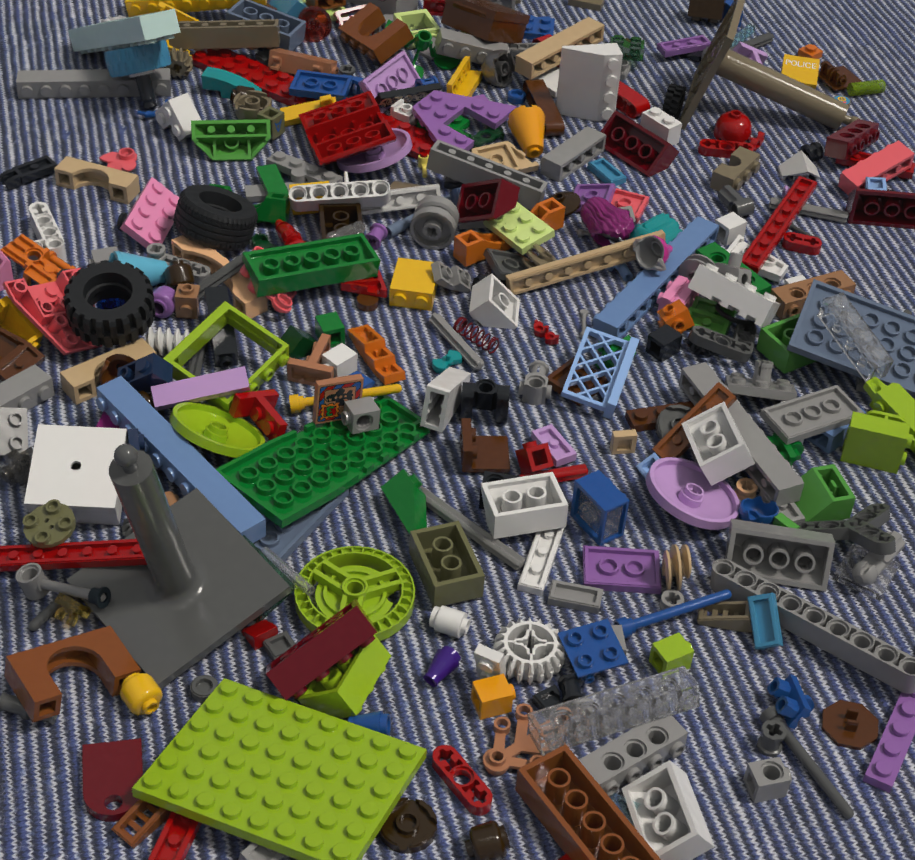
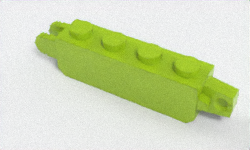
[863,376,915,453]

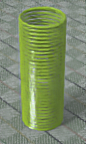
[847,79,886,96]

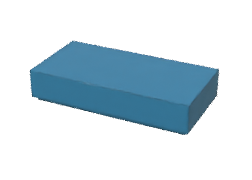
[587,158,627,186]
[747,592,783,650]

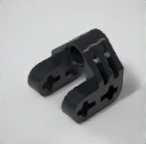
[460,379,510,424]

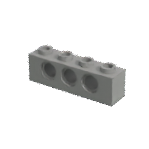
[579,710,688,797]

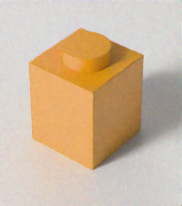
[471,674,516,720]

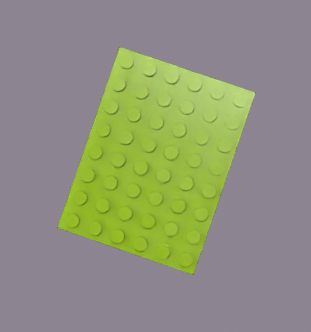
[132,678,427,860]

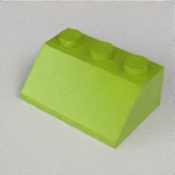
[298,634,391,719]

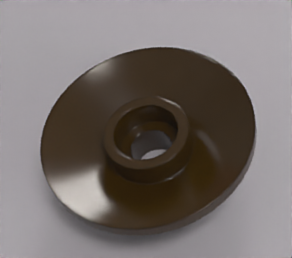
[545,191,581,217]

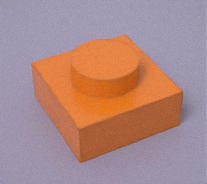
[797,44,823,59]

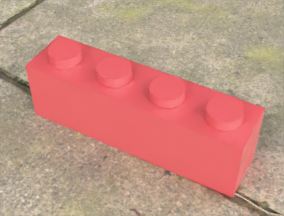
[838,140,915,195]

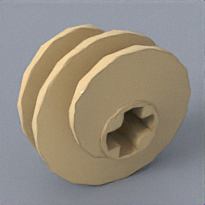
[662,544,692,591]

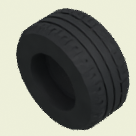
[173,184,258,251]

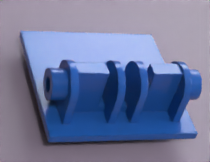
[557,619,629,684]

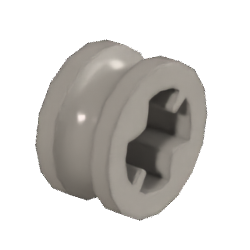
[146,243,166,261]
[659,589,684,610]

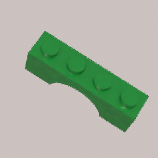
[209,184,290,225]

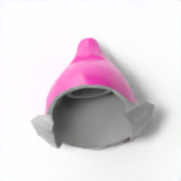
[633,235,673,272]

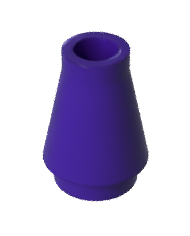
[423,646,461,687]

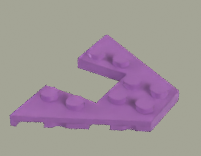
[412,90,517,151]

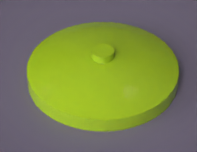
[169,402,265,458]

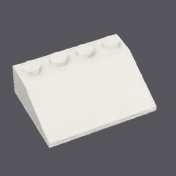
[556,43,623,121]

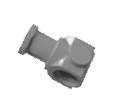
[518,360,552,405]

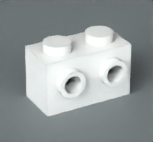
[640,107,682,145]

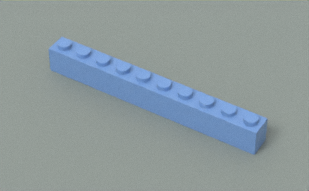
[592,216,719,339]
[96,376,266,545]

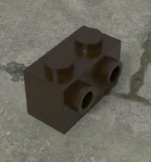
[687,0,726,23]

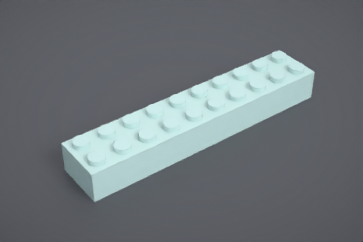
[68,9,181,54]

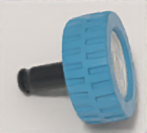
[104,40,171,109]

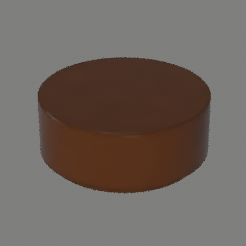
[357,294,378,312]

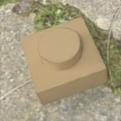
[610,429,638,455]

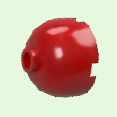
[713,110,752,142]

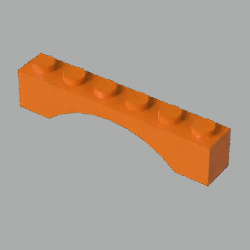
[453,197,566,267]

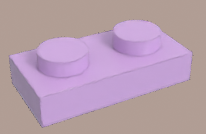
[531,424,577,467]

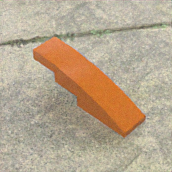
[347,324,406,385]

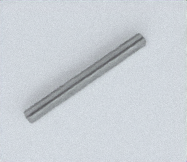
[421,486,525,571]

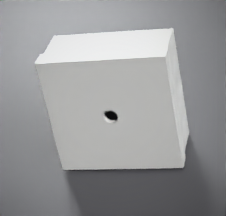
[24,424,129,525]

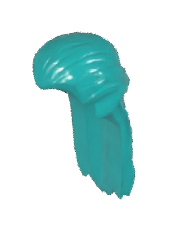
[629,213,683,244]

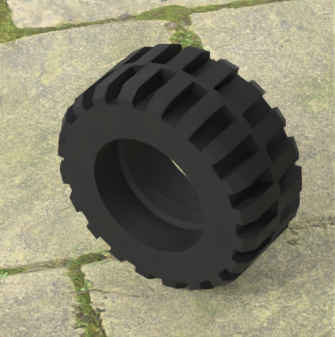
[64,260,155,348]

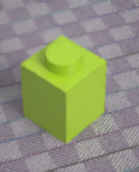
[649,632,694,680]

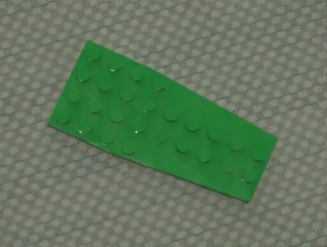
[216,395,430,528]

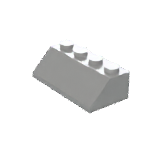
[725,519,835,592]

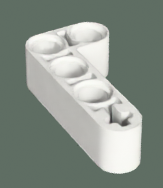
[29,202,67,262]

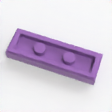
[657,35,711,57]

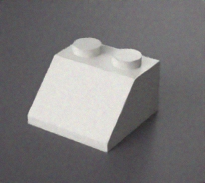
[469,273,520,329]

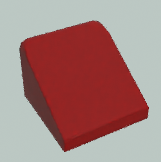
[241,619,278,650]

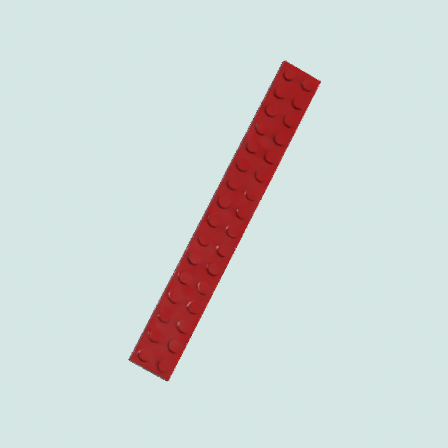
[192,48,435,160]

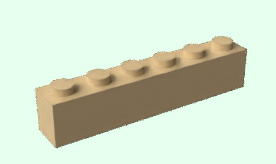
[515,17,605,80]

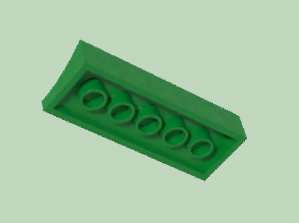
[242,233,380,297]

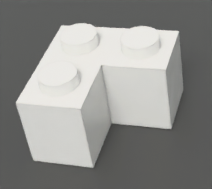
[155,93,201,141]

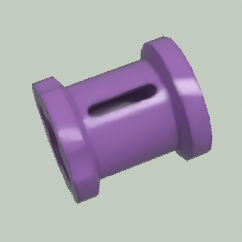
[365,223,388,250]

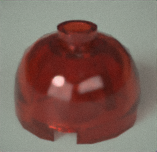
[297,5,332,42]

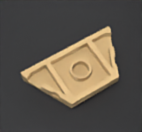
[471,141,539,173]

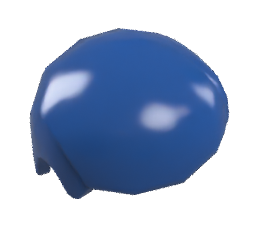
[738,496,779,525]

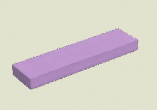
[151,366,250,411]

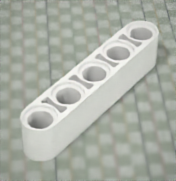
[288,180,391,212]

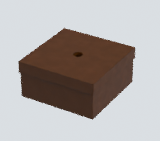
[441,0,530,43]

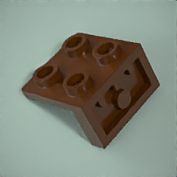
[460,418,510,473]

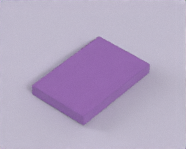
[582,545,662,594]

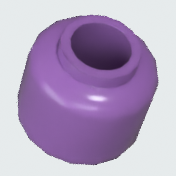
[153,286,176,318]

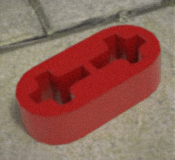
[782,232,822,255]

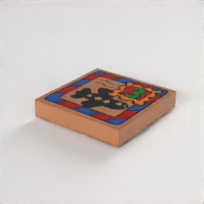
[312,374,364,424]

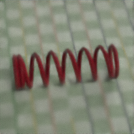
[453,317,499,354]

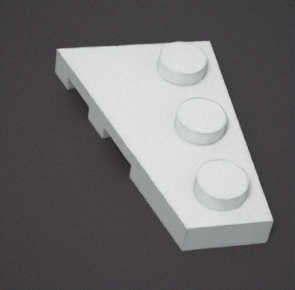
[726,235,789,282]

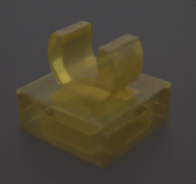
[54,592,91,627]

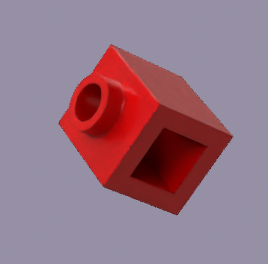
[515,440,554,474]

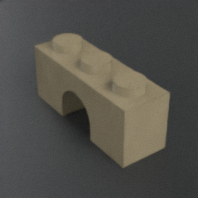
[710,146,761,191]

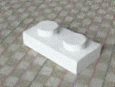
[474,644,507,679]

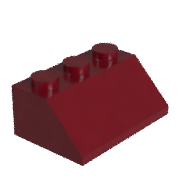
[457,178,520,224]

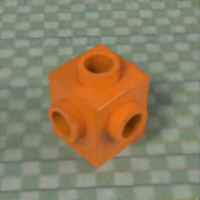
[657,299,695,334]

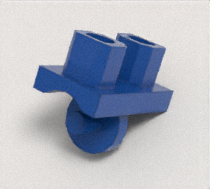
[767,674,814,729]

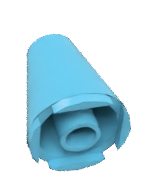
[109,251,170,286]

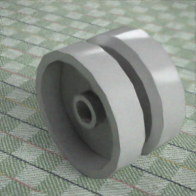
[410,195,459,250]

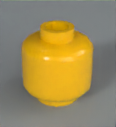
[120,673,163,715]

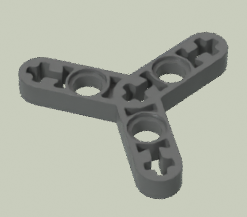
[796,503,896,555]

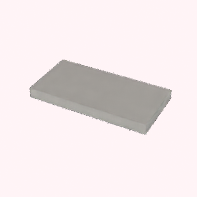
[760,385,865,445]

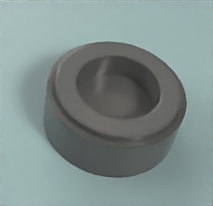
[190,675,218,703]

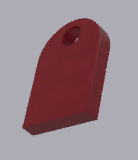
[82,738,143,822]

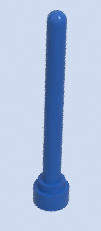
[613,589,732,639]

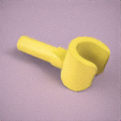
[418,155,429,178]

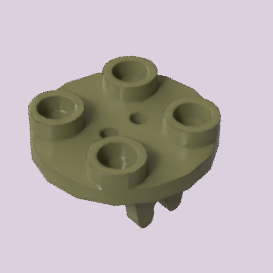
[22,499,76,548]

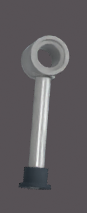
[15,563,111,609]

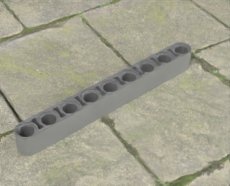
[710,559,915,694]

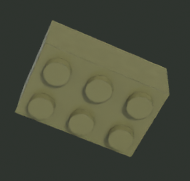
[409,521,485,608]

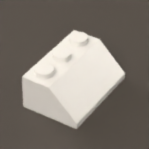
[481,472,568,539]
[621,760,715,860]

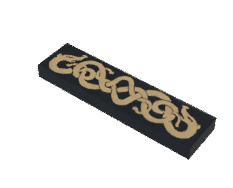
[375,83,442,108]

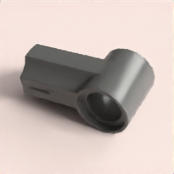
[718,185,755,217]

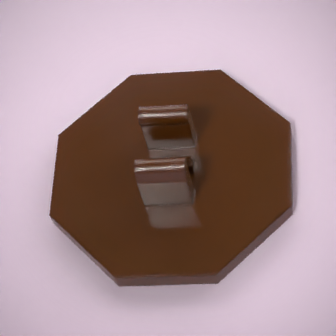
[821,700,878,750]

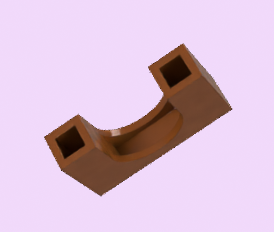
[338,2,414,64]
[4,626,141,723]

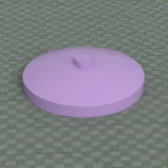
[336,128,412,173]
[646,457,740,530]

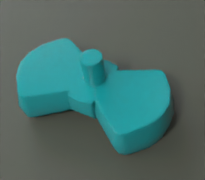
[432,350,462,374]

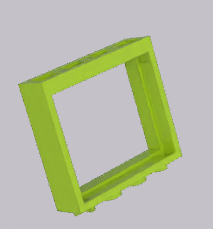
[163,301,290,412]

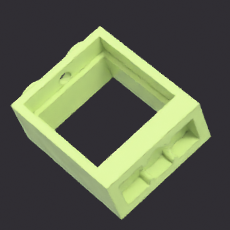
[393,9,440,49]

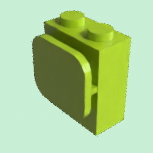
[840,410,913,474]

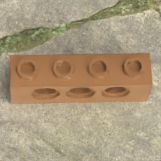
[770,270,856,320]

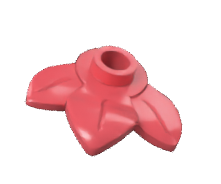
[99,147,137,172]

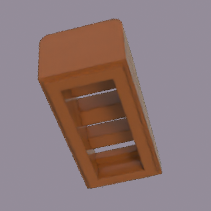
[111,799,172,849]

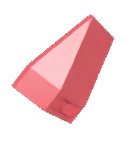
[2,268,103,355]

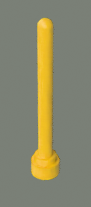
[289,384,402,414]

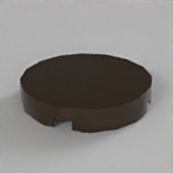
[378,797,437,854]

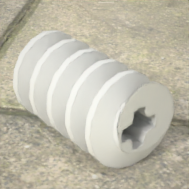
[146,326,190,356]

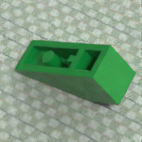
[381,469,427,534]

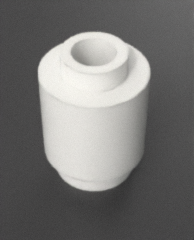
[429,605,471,638]

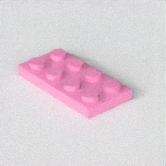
[120,177,179,248]

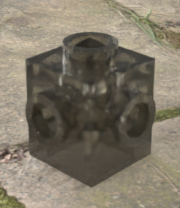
[0,447,33,486]

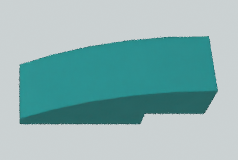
[201,66,262,99]

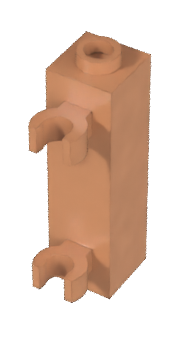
[268,48,339,75]

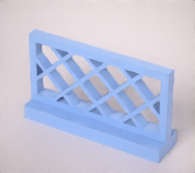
[560,327,640,419]

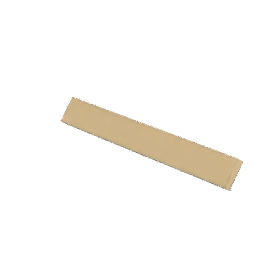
[505,230,666,295]

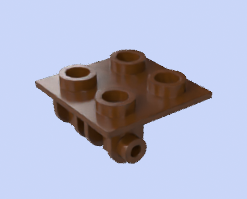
[818,61,862,91]

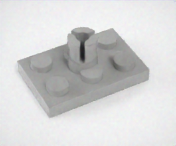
[724,360,797,401]

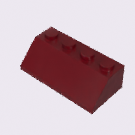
[600,110,679,177]
[845,188,915,229]
[266,599,377,700]

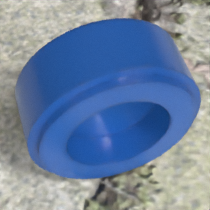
[507,89,526,105]

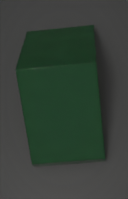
[281,325,318,365]

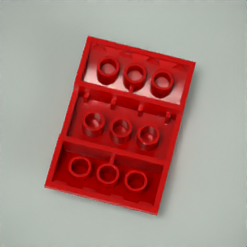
[298,91,396,167]

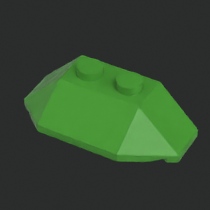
[191,119,271,161]

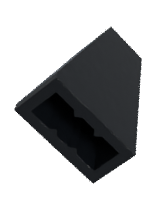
[204,286,238,368]

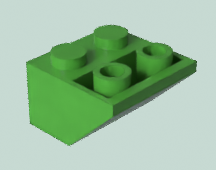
[794,464,856,521]

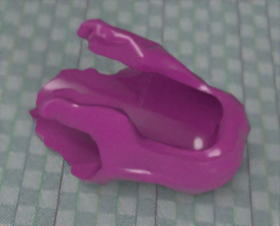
[580,197,635,247]

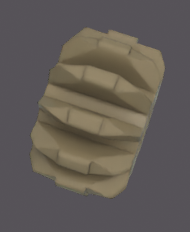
[162,47,193,79]

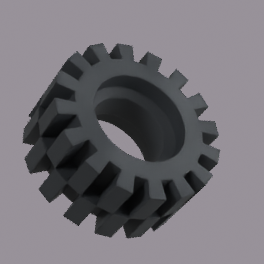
[662,83,686,119]

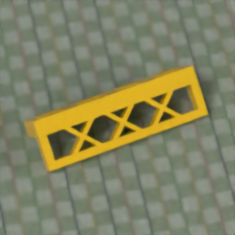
[447,56,483,97]

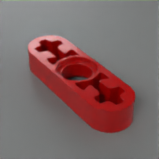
[698,139,754,158]
[432,745,493,816]

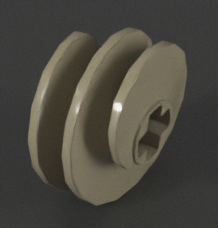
[522,244,557,268]

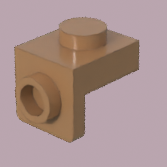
[174,283,200,319]

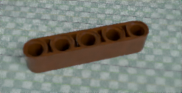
[523,79,565,137]

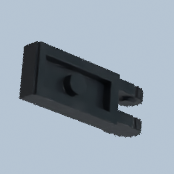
[0,155,57,190]

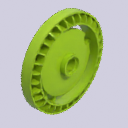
[294,546,415,641]

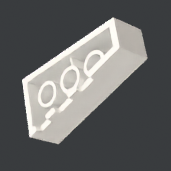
[688,262,780,327]

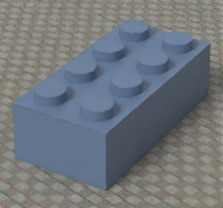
[225,0,306,51]

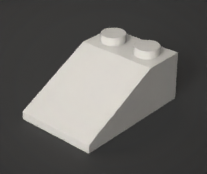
[681,402,755,486]

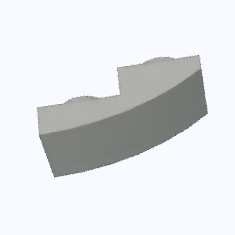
[431,260,472,293]

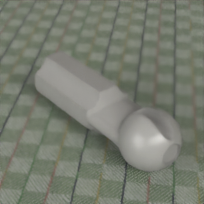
[852,531,906,586]

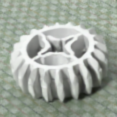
[493,617,566,685]

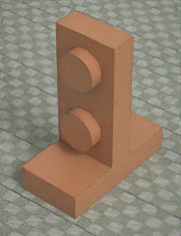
[287,333,334,386]

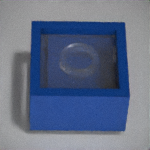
[570,470,630,546]

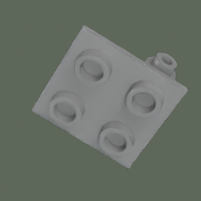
[0,407,29,456]

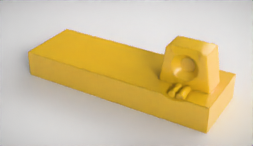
[280,94,337,126]

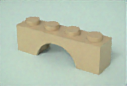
[54,156,140,204]
[60,338,157,405]

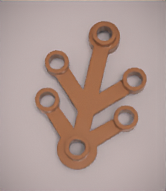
[483,703,574,776]

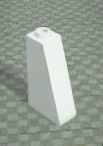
[420,367,471,432]

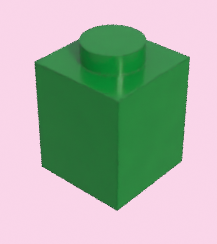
[315,311,345,348]

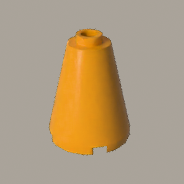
[507,105,545,158]

